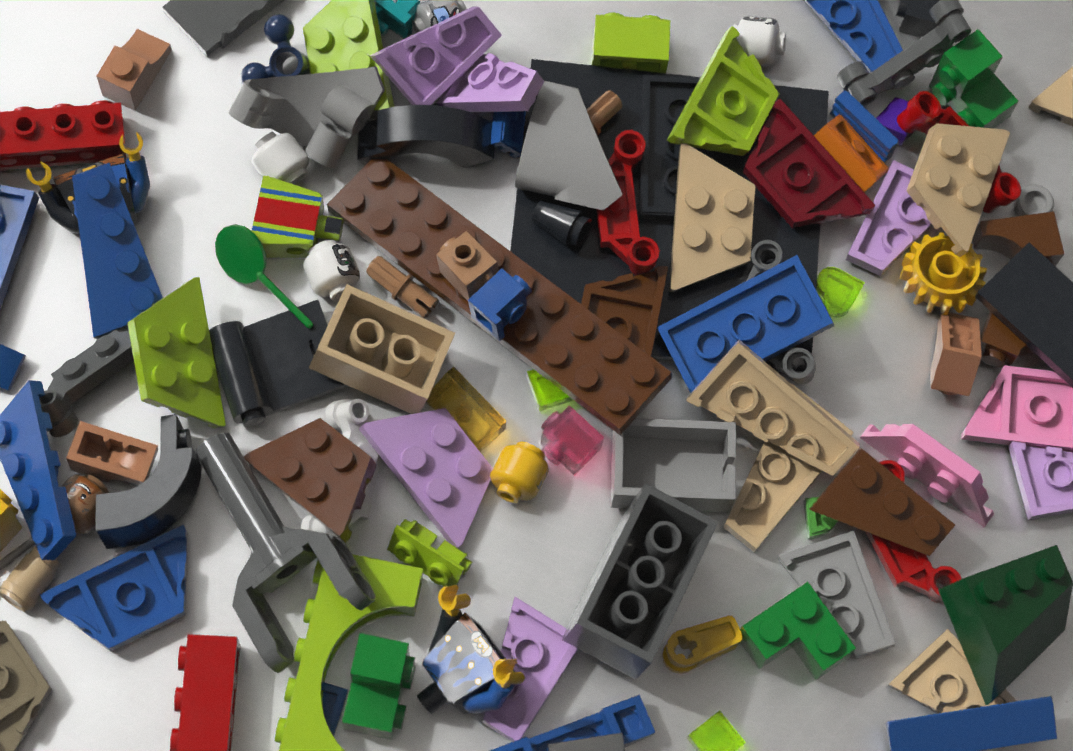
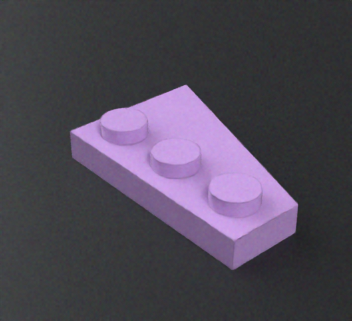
[483,597,578,742]

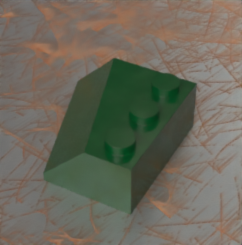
[938,545,1073,705]

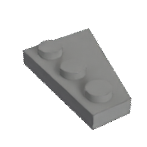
[778,531,896,659]

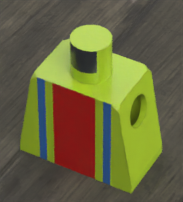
[252,175,343,258]

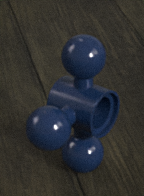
[240,14,310,84]

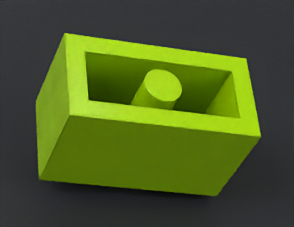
[592,12,671,73]

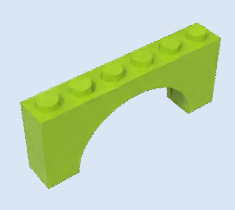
[274,554,423,751]

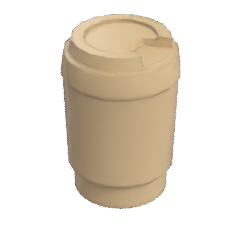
[0,546,61,612]

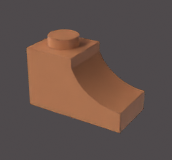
[96,29,172,111]
[930,312,982,396]
[66,421,159,485]

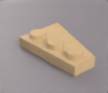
[888,629,1017,748]

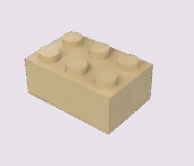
[309,284,455,414]

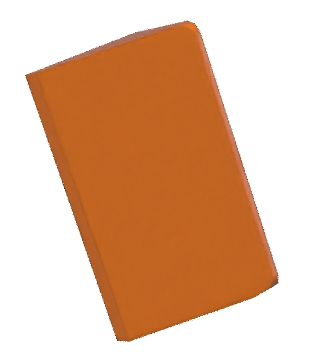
[814,114,889,192]

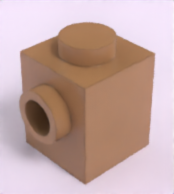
[436,231,499,301]

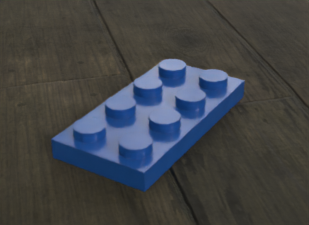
[657,255,834,394]

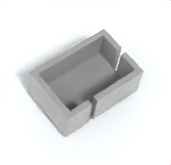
[611,418,736,513]

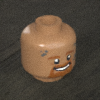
[60,474,109,534]

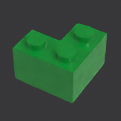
[928,29,1019,129]
[740,582,856,680]
[342,633,416,740]

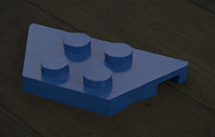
[40,525,188,652]

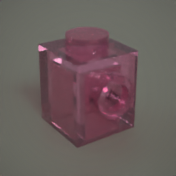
[540,405,604,476]

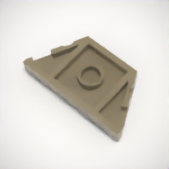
[0,620,52,751]

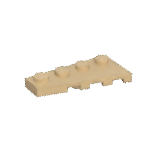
[686,339,860,476]
[723,384,854,553]

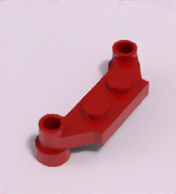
[897,91,1021,213]
[596,130,659,275]
[865,460,962,603]

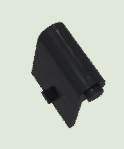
[209,299,348,427]

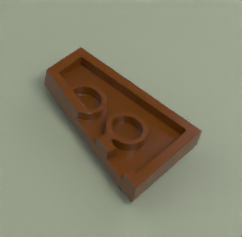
[809,447,955,556]

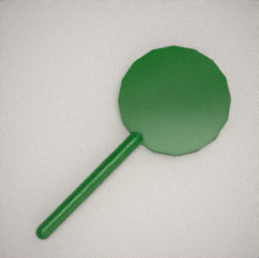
[215,224,313,329]

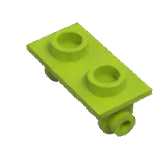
[387,519,473,587]

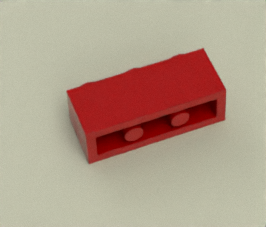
[170,634,241,751]

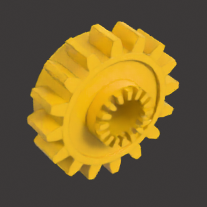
[900,232,987,315]

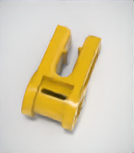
[662,615,742,674]

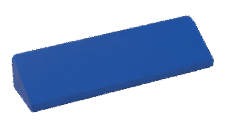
[885,696,1057,751]

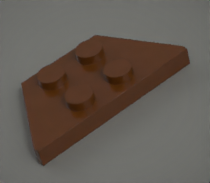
[581,266,668,356]
[244,418,377,543]

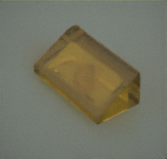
[426,367,506,452]

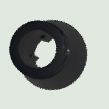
[532,201,592,247]

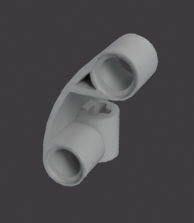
[228,67,385,168]

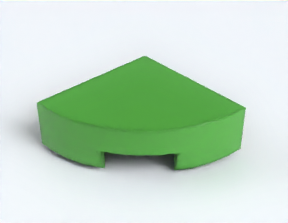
[803,497,838,540]

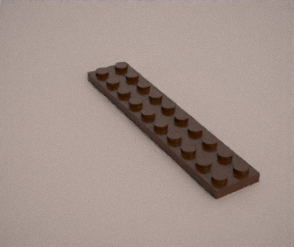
[326,159,672,435]

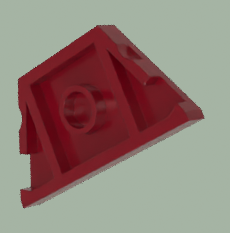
[743,99,875,228]

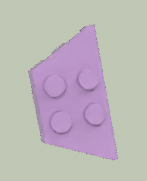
[359,408,493,548]

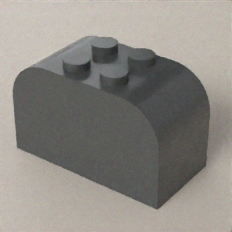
[562,483,718,679]

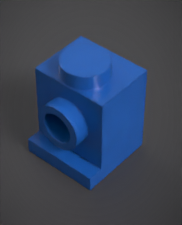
[468,269,532,342]

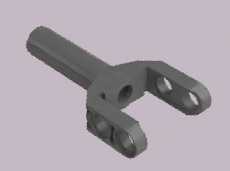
[196,432,376,673]

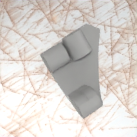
[515,81,623,210]

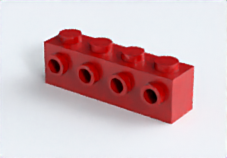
[0,100,127,171]

